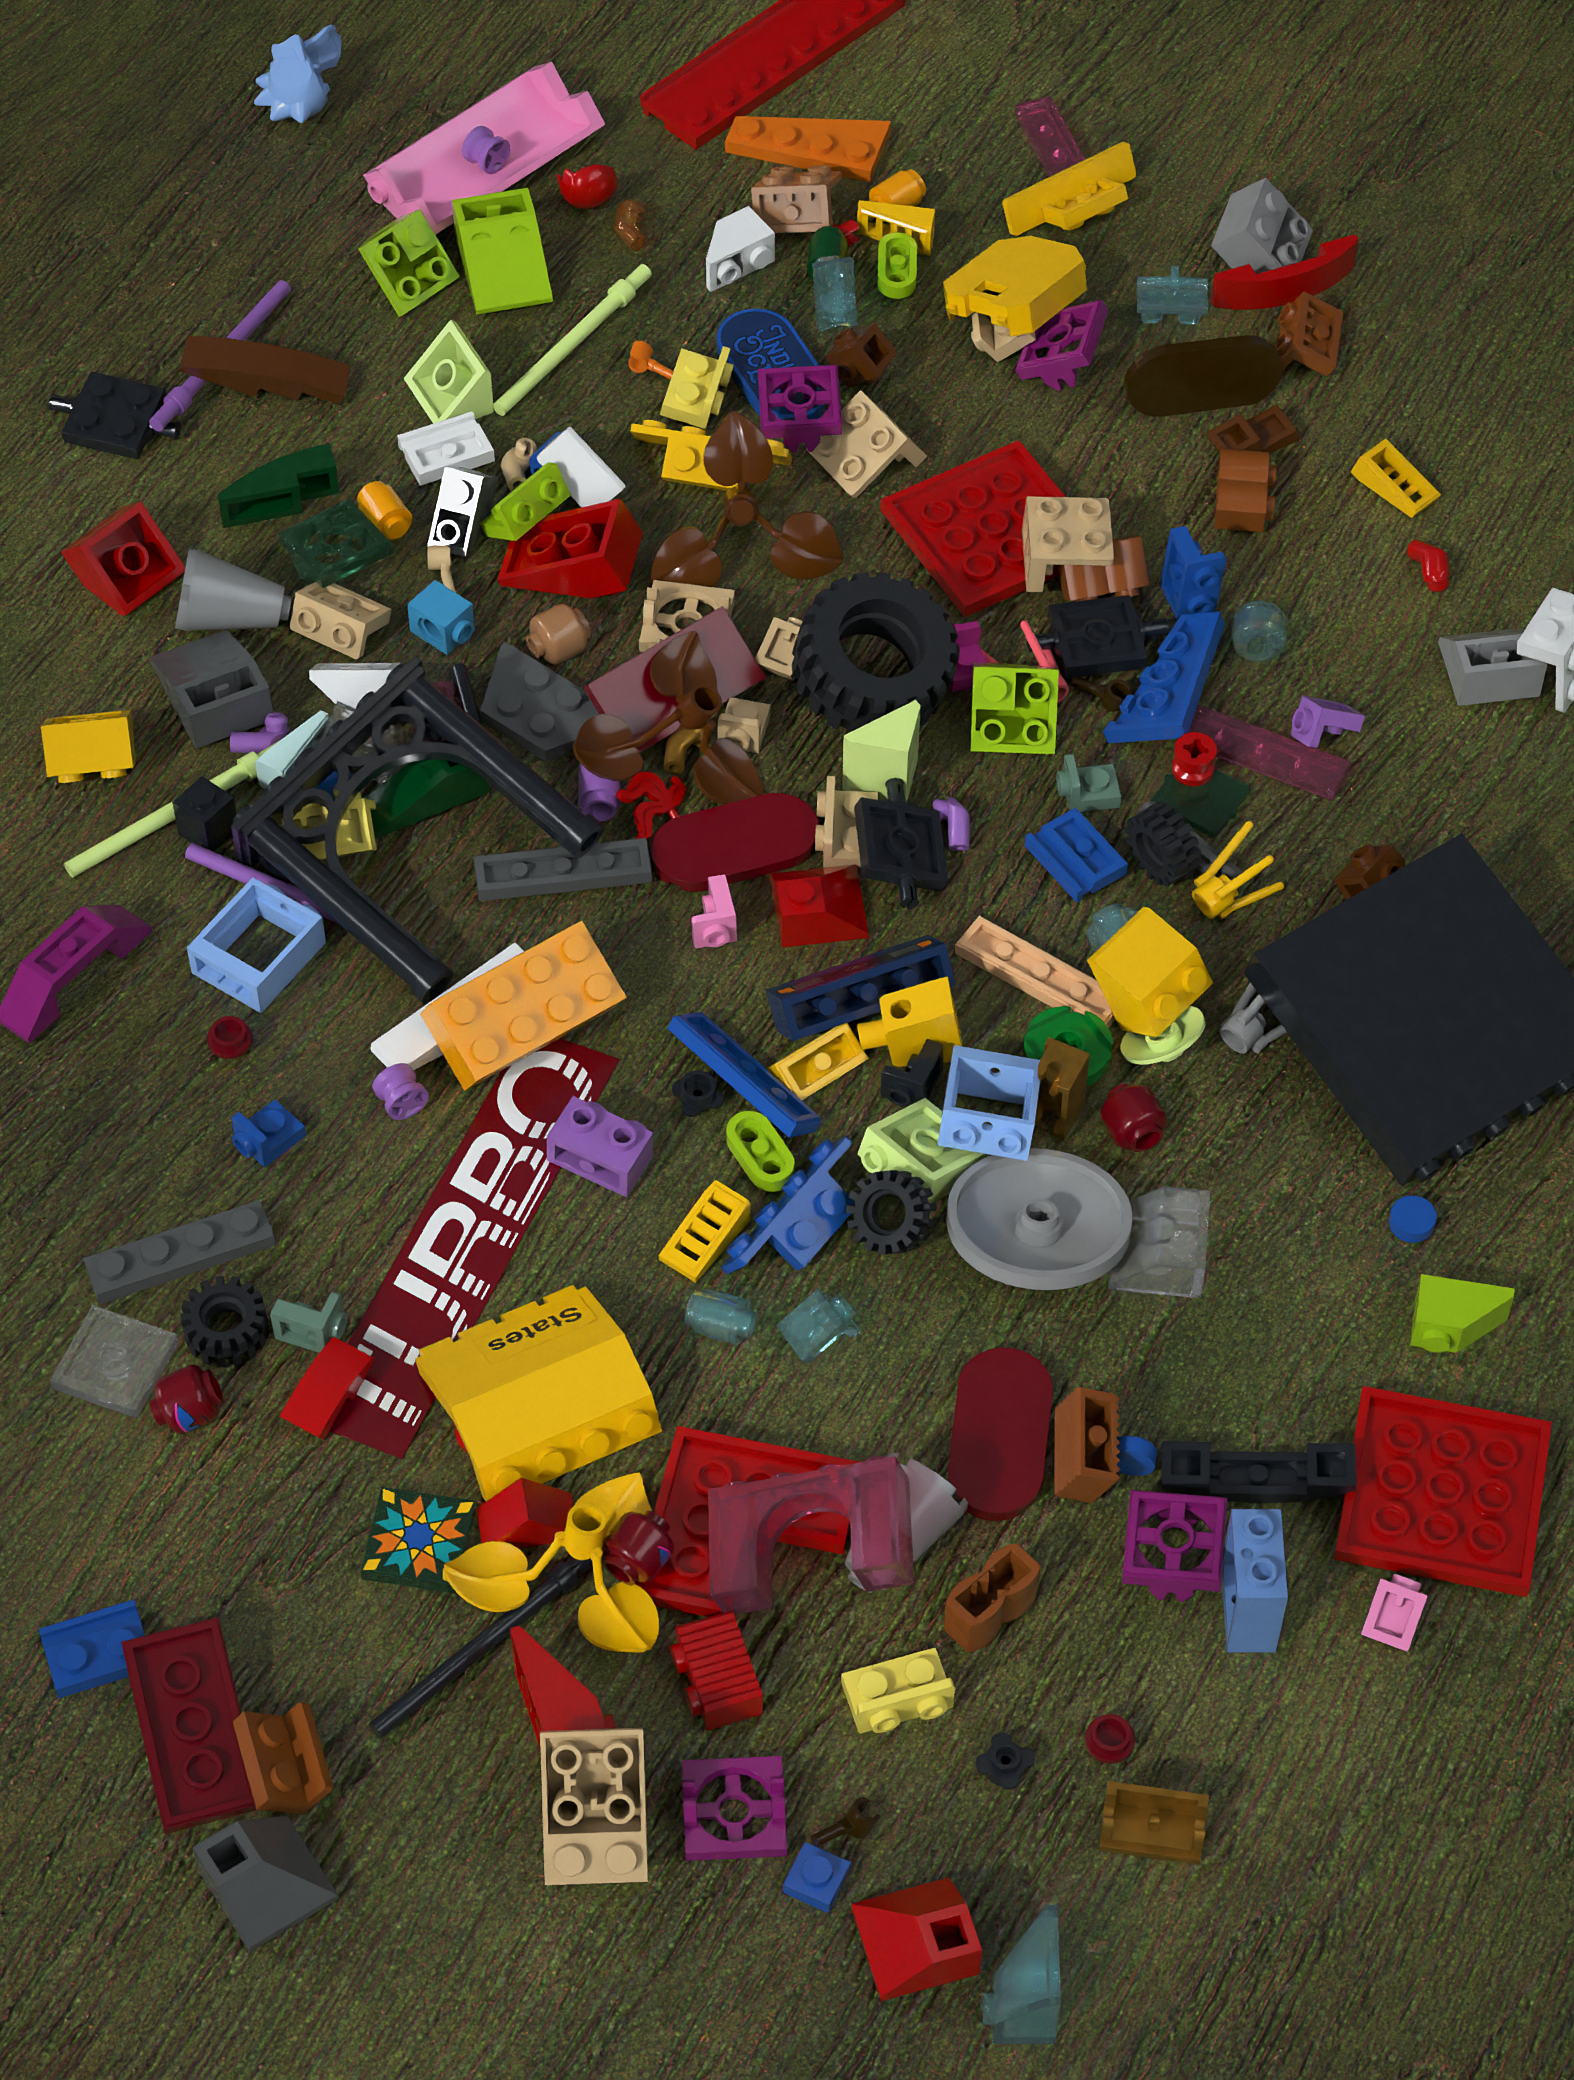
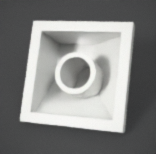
[309,663,401,717]

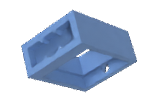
[1222,1509,1288,1653]

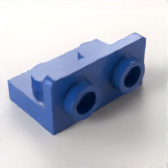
[1160,526,1226,620]

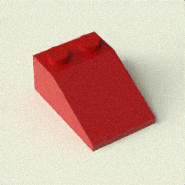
[497,498,643,598]
[510,1626,617,1751]

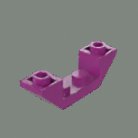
[0,905,152,1044]

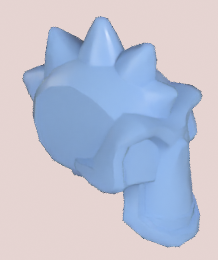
[254,24,342,123]

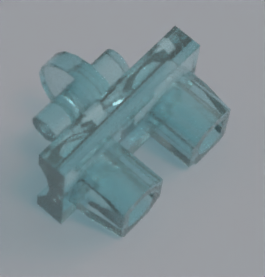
[812,255,857,332]
[1136,265,1208,324]

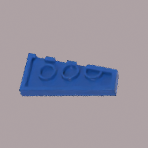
[1103,611,1225,743]

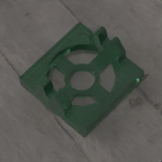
[279,499,393,589]

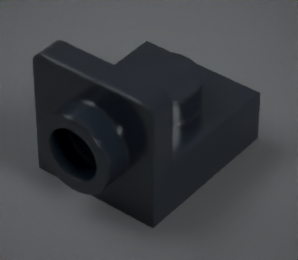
[881,1039,943,1107]

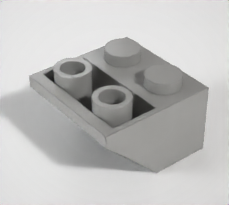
[1211,178,1313,274]
[1438,628,1547,706]

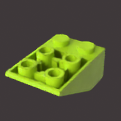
[452,188,553,315]

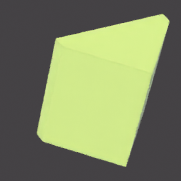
[404,320,494,424]
[842,700,921,801]

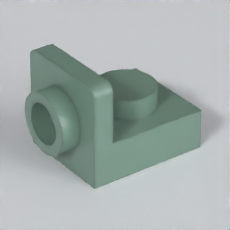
[1056,754,1121,812]
[270,1292,348,1353]

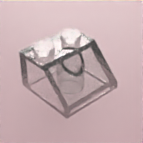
[1108,1186,1211,1298]

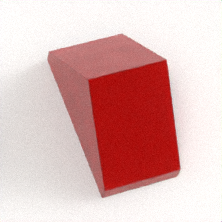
[476,1477,573,1549]

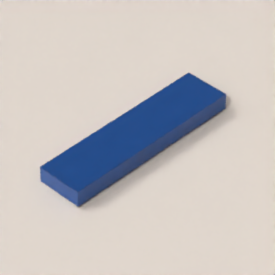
[667,1012,822,1137]

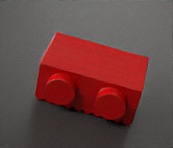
[670,1611,763,1731]

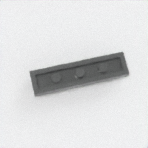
[474,838,652,901]
[83,1200,276,1304]

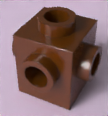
[825,322,898,388]
[1334,844,1406,900]

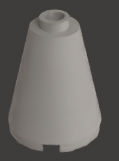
[175,548,291,631]
[845,1452,968,1593]

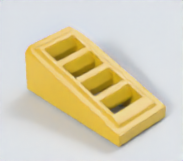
[857,200,935,256]
[1351,439,1441,518]
[659,1180,751,1283]

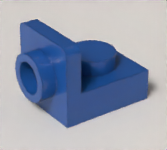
[231,1099,306,1167]

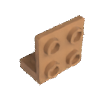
[751,165,842,233]

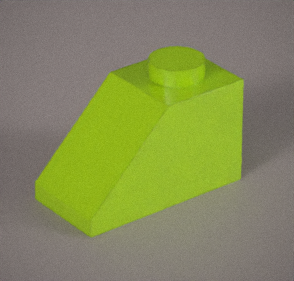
[1410,1274,1515,1353]

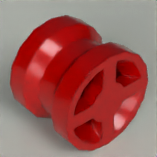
[1172,732,1217,786]

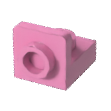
[691,874,737,948]
[1361,1574,1428,1652]

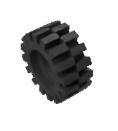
[1125,801,1201,886]
[846,1170,937,1254]
[180,1276,269,1367]

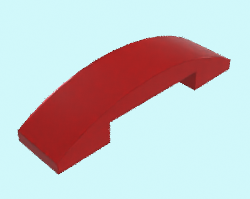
[1210,234,1358,310]

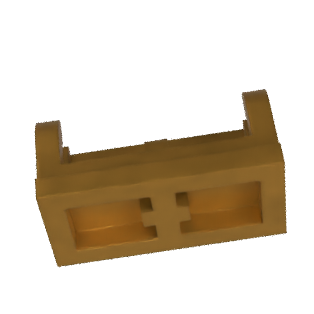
[1035,1037,1090,1141]
[1099,1781,1209,1865]

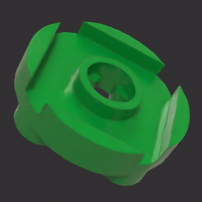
[1023,1006,1112,1087]

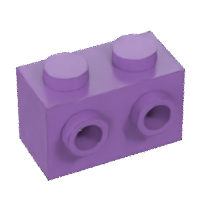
[547,1096,653,1197]

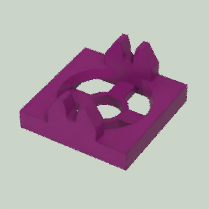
[1015,300,1108,391]
[758,365,842,453]
[1122,1490,1227,1602]
[682,1756,787,1861]

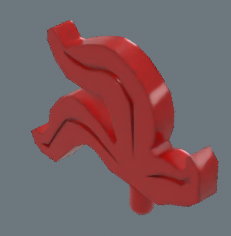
[615,771,686,840]

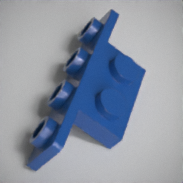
[721,1136,855,1274]

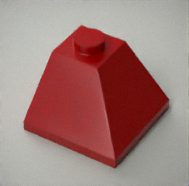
[770,864,869,948]

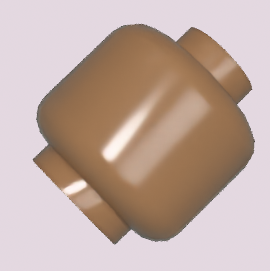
[526,604,591,665]

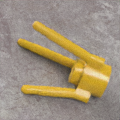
[1192,821,1284,920]

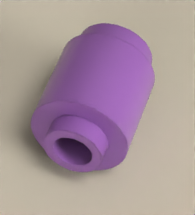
[578,764,621,821]

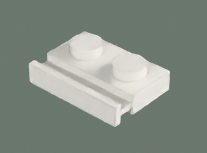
[397,411,495,486]

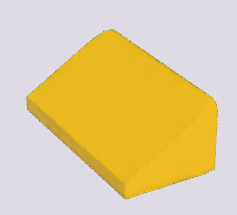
[766,1023,869,1100]

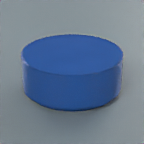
[1389,1195,1437,1243]
[1116,1435,1158,1476]

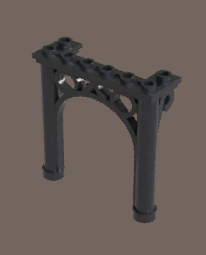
[231,655,605,1004]

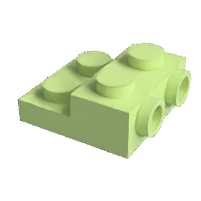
[857,1098,989,1203]

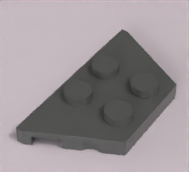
[480,642,599,761]

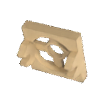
[639,580,735,652]

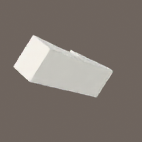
[371,943,524,1070]

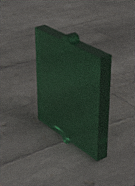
[1150,769,1251,838]

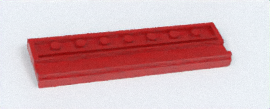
[640,0,905,150]

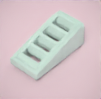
[255,710,330,789]

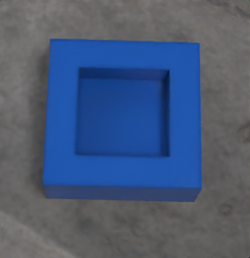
[783,1842,851,1913]

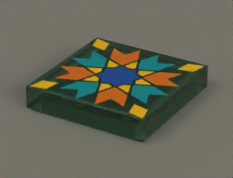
[360,1487,477,1594]

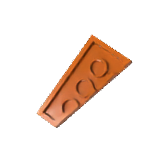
[725,116,891,183]

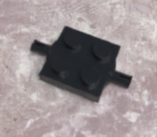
[48,371,181,459]
[1027,595,1169,678]
[854,778,948,909]

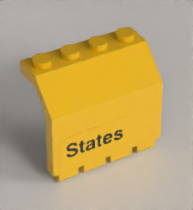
[415,1285,662,1502]

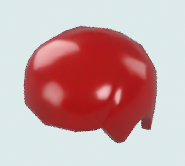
[556,164,617,209]

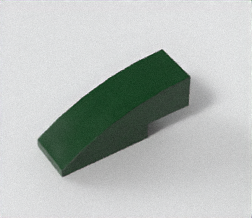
[217,443,340,528]

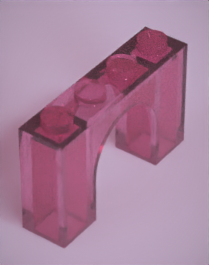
[708,1456,914,1614]

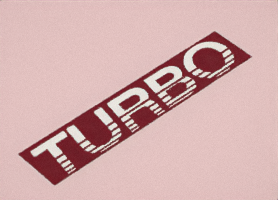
[330,1038,619,1459]

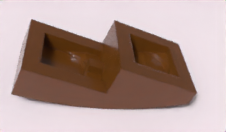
[1206,404,1299,454]

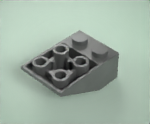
[149,629,273,749]

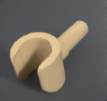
[427,545,456,593]

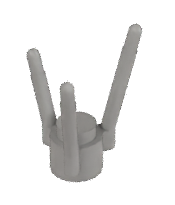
[1219,982,1288,1054]

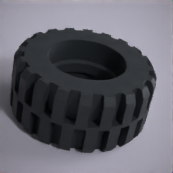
[791,572,960,733]

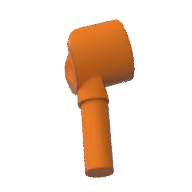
[628,341,674,380]

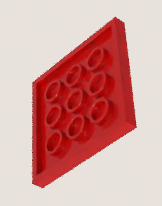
[880,440,1066,617]
[1334,1386,1552,1597]

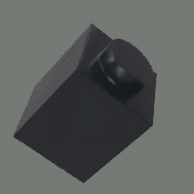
[172,776,237,851]

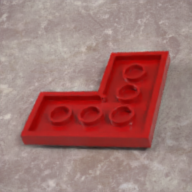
[635,1426,864,1617]

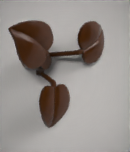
[651,411,844,587]
[573,631,764,804]

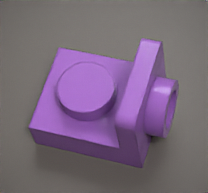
[1291,695,1365,748]

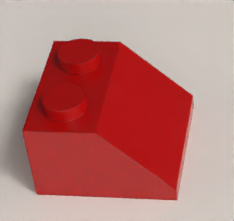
[61,501,185,616]

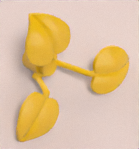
[444,1472,659,1653]

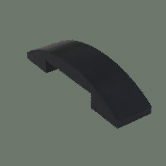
[1162,1441,1356,1503]

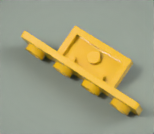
[1002,142,1136,236]
[630,420,792,491]

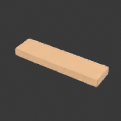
[955,916,1116,1028]

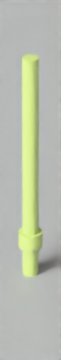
[493,264,652,416]
[64,739,282,878]

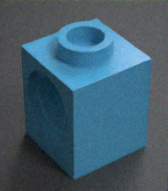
[407,580,475,655]

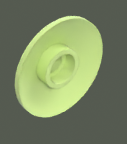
[1120,1006,1205,1065]

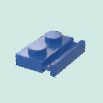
[1025,807,1128,903]
[39,1599,145,1699]

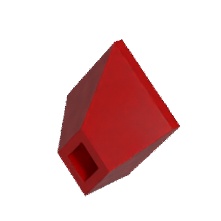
[851,1877,982,2001]

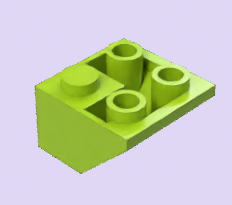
[358,209,460,317]
[970,662,1059,754]

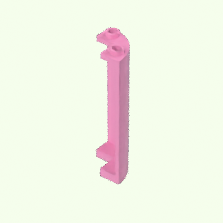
[363,61,606,235]

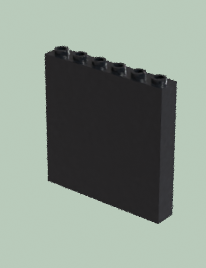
[1243,833,1574,1186]

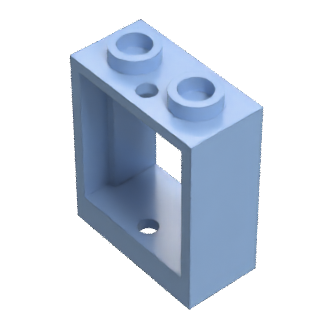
[187,877,326,1013]
[937,1045,1040,1161]

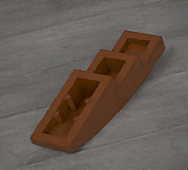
[179,336,351,405]

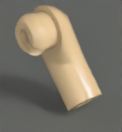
[501,438,537,492]

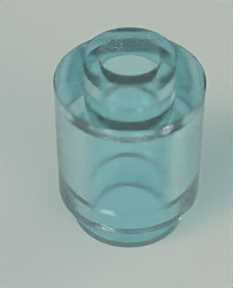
[684,1288,757,1345]

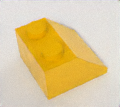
[41,709,136,783]
[1087,907,1213,1037]

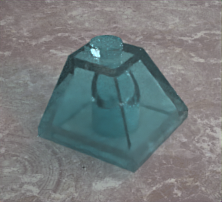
[982,1905,1061,2044]

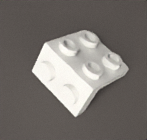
[1517,588,1574,713]

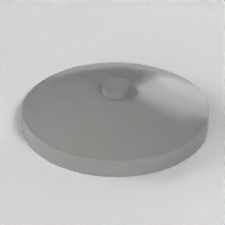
[946,1148,1132,1290]

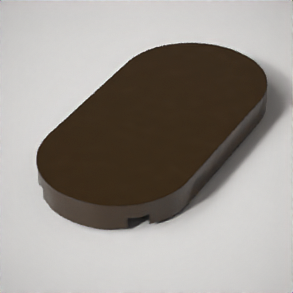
[1124,335,1283,417]

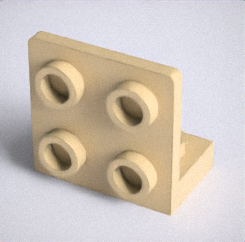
[806,390,927,498]
[1022,496,1114,592]

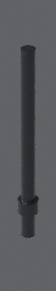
[369,1554,604,1739]

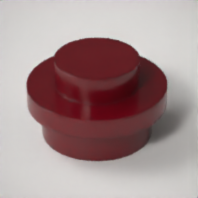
[207,1016,253,1059]
[1085,1714,1135,1764]

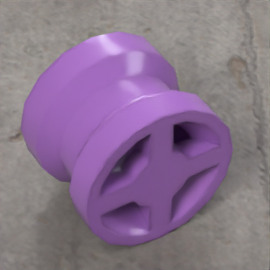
[462,125,510,174]
[372,1063,429,1120]

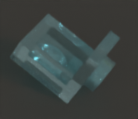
[776,1289,861,1363]

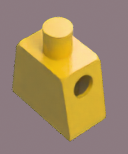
[857,977,963,1067]

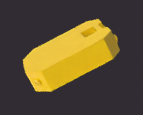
[943,236,1087,337]

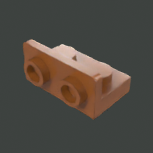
[1274,291,1343,376]
[232,1702,333,1815]

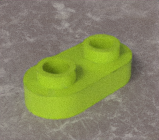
[877,232,917,299]
[726,1111,795,1192]

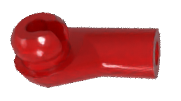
[1407,540,1450,592]

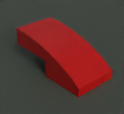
[279,1336,375,1440]

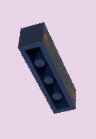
[766,935,956,1041]

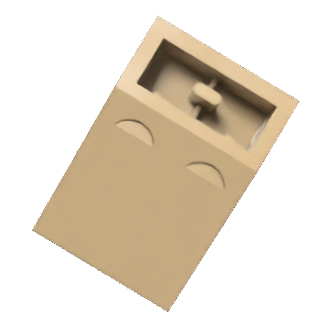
[540,1728,648,1885]

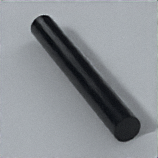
[450,663,483,726]

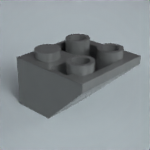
[192,1816,339,1952]

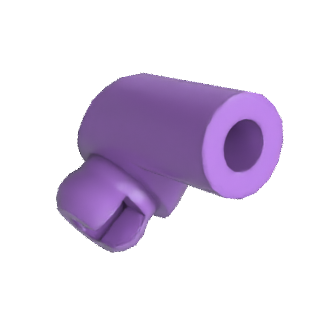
[230,712,290,754]
[932,797,970,851]

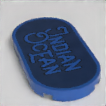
[717,309,827,421]

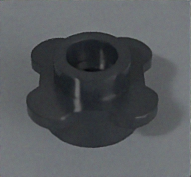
[672,1071,724,1117]
[976,1733,1035,1790]

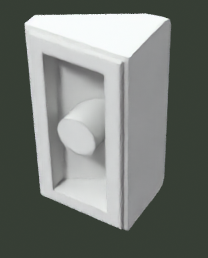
[537,427,626,507]

